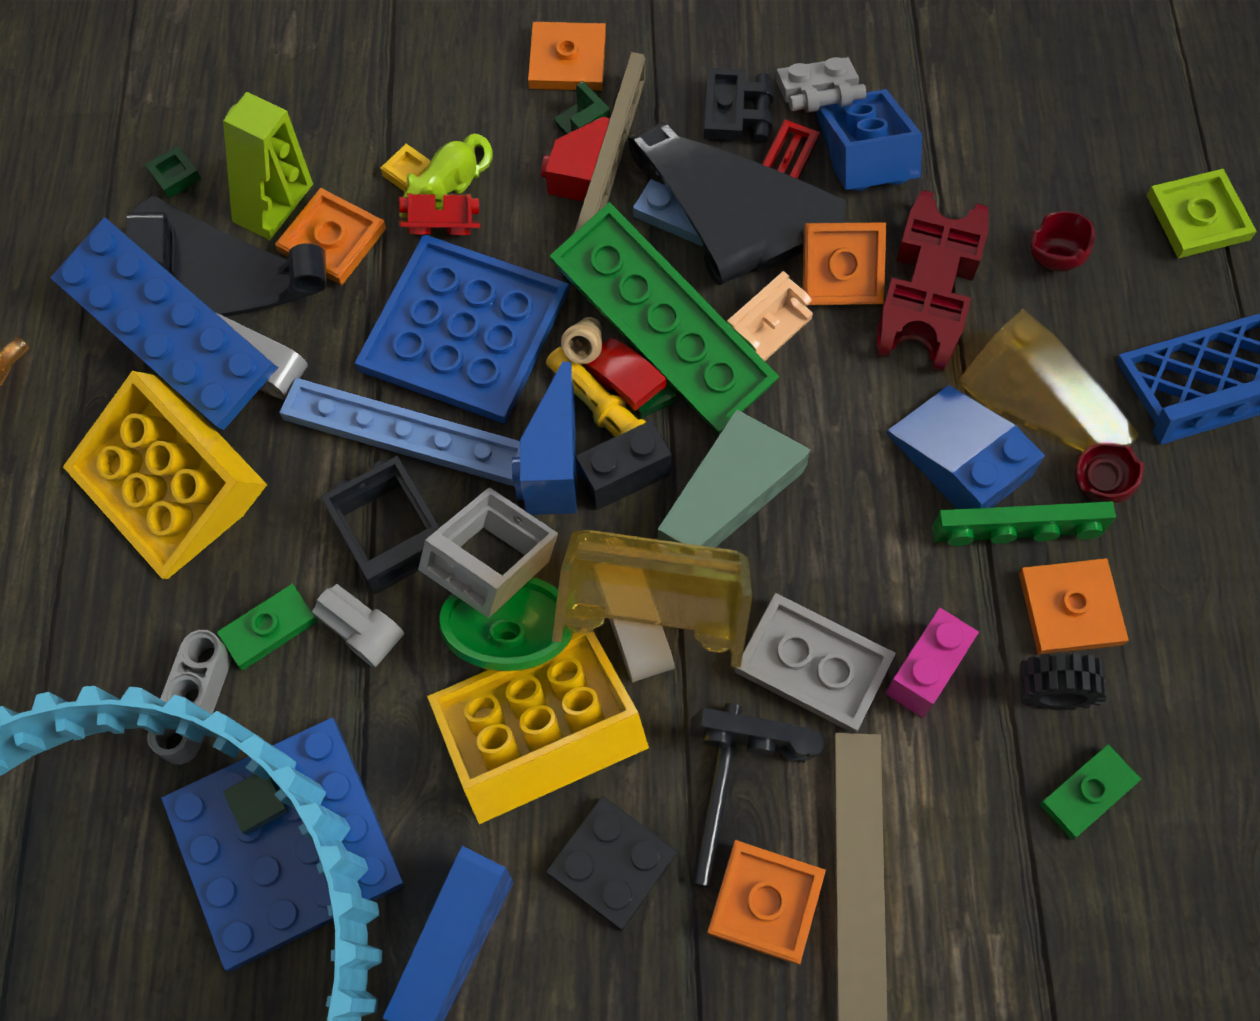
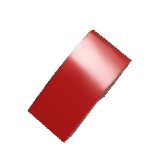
[581,337,666,411]

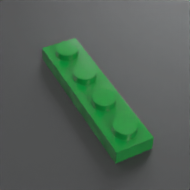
[932,502,1116,546]

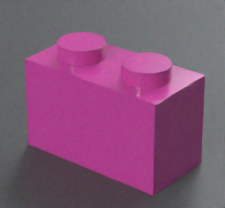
[885,608,979,718]

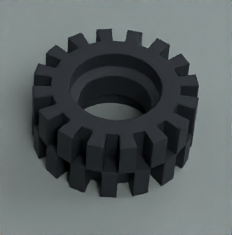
[1019,652,1107,711]

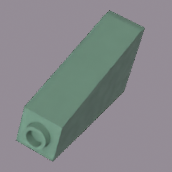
[657,410,811,566]

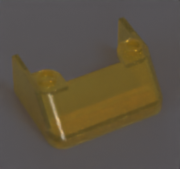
[552,530,752,668]

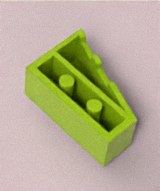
[223,92,313,240]

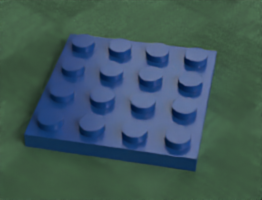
[355,234,569,424]
[161,717,405,972]

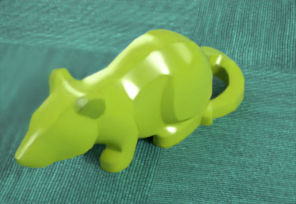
[399,134,493,218]

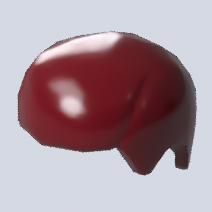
[1030,211,1096,272]
[1074,441,1145,504]

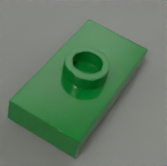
[217,583,318,671]
[1039,744,1142,840]

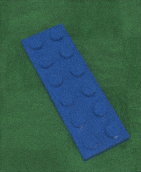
[51,217,279,430]

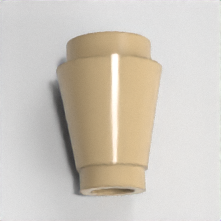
[561,317,602,364]

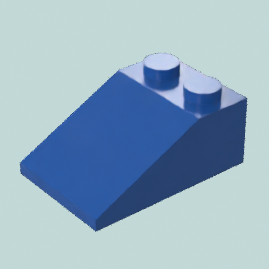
[815,89,922,191]
[512,362,577,515]
[886,385,1045,509]

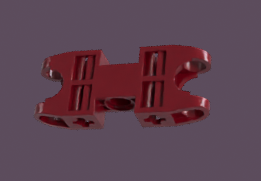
[877,190,988,372]

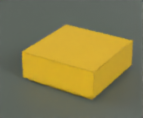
[380,144,430,192]

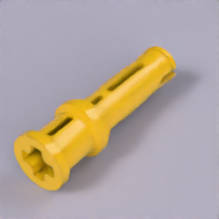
[546,347,646,437]

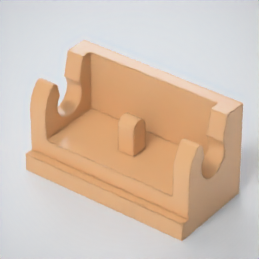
[727,271,813,361]

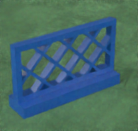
[1116,313,1260,445]

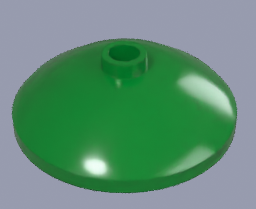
[440,574,575,672]

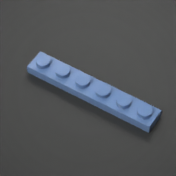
[280,378,520,487]

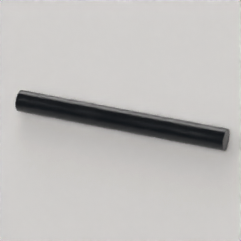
[692,703,743,888]

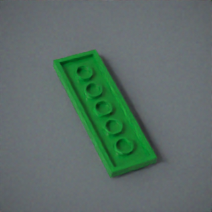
[550,202,779,435]

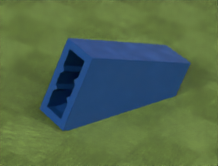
[383,846,514,1021]

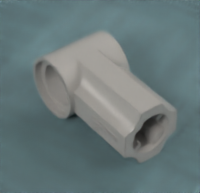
[312,584,405,668]

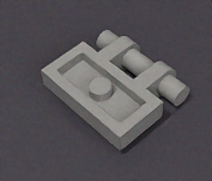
[776,57,866,113]

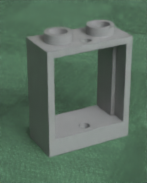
[418,487,558,618]

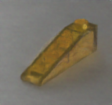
[958,309,1140,452]

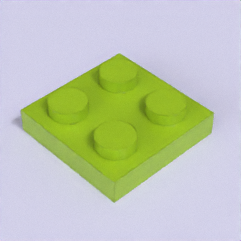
[1147,169,1257,259]

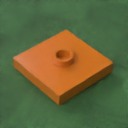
[528,22,606,91]
[275,188,386,286]
[803,222,886,305]
[1019,558,1129,655]
[707,840,826,966]

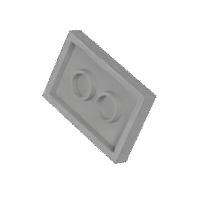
[735,593,896,733]

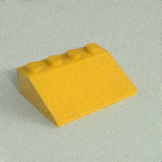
[63,371,267,579]
[427,626,649,824]

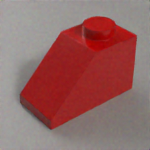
[541,117,610,202]

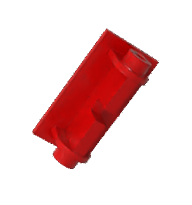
[399,193,480,235]

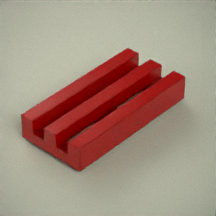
[762,120,820,179]

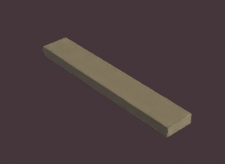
[574,52,646,233]
[833,733,888,1021]

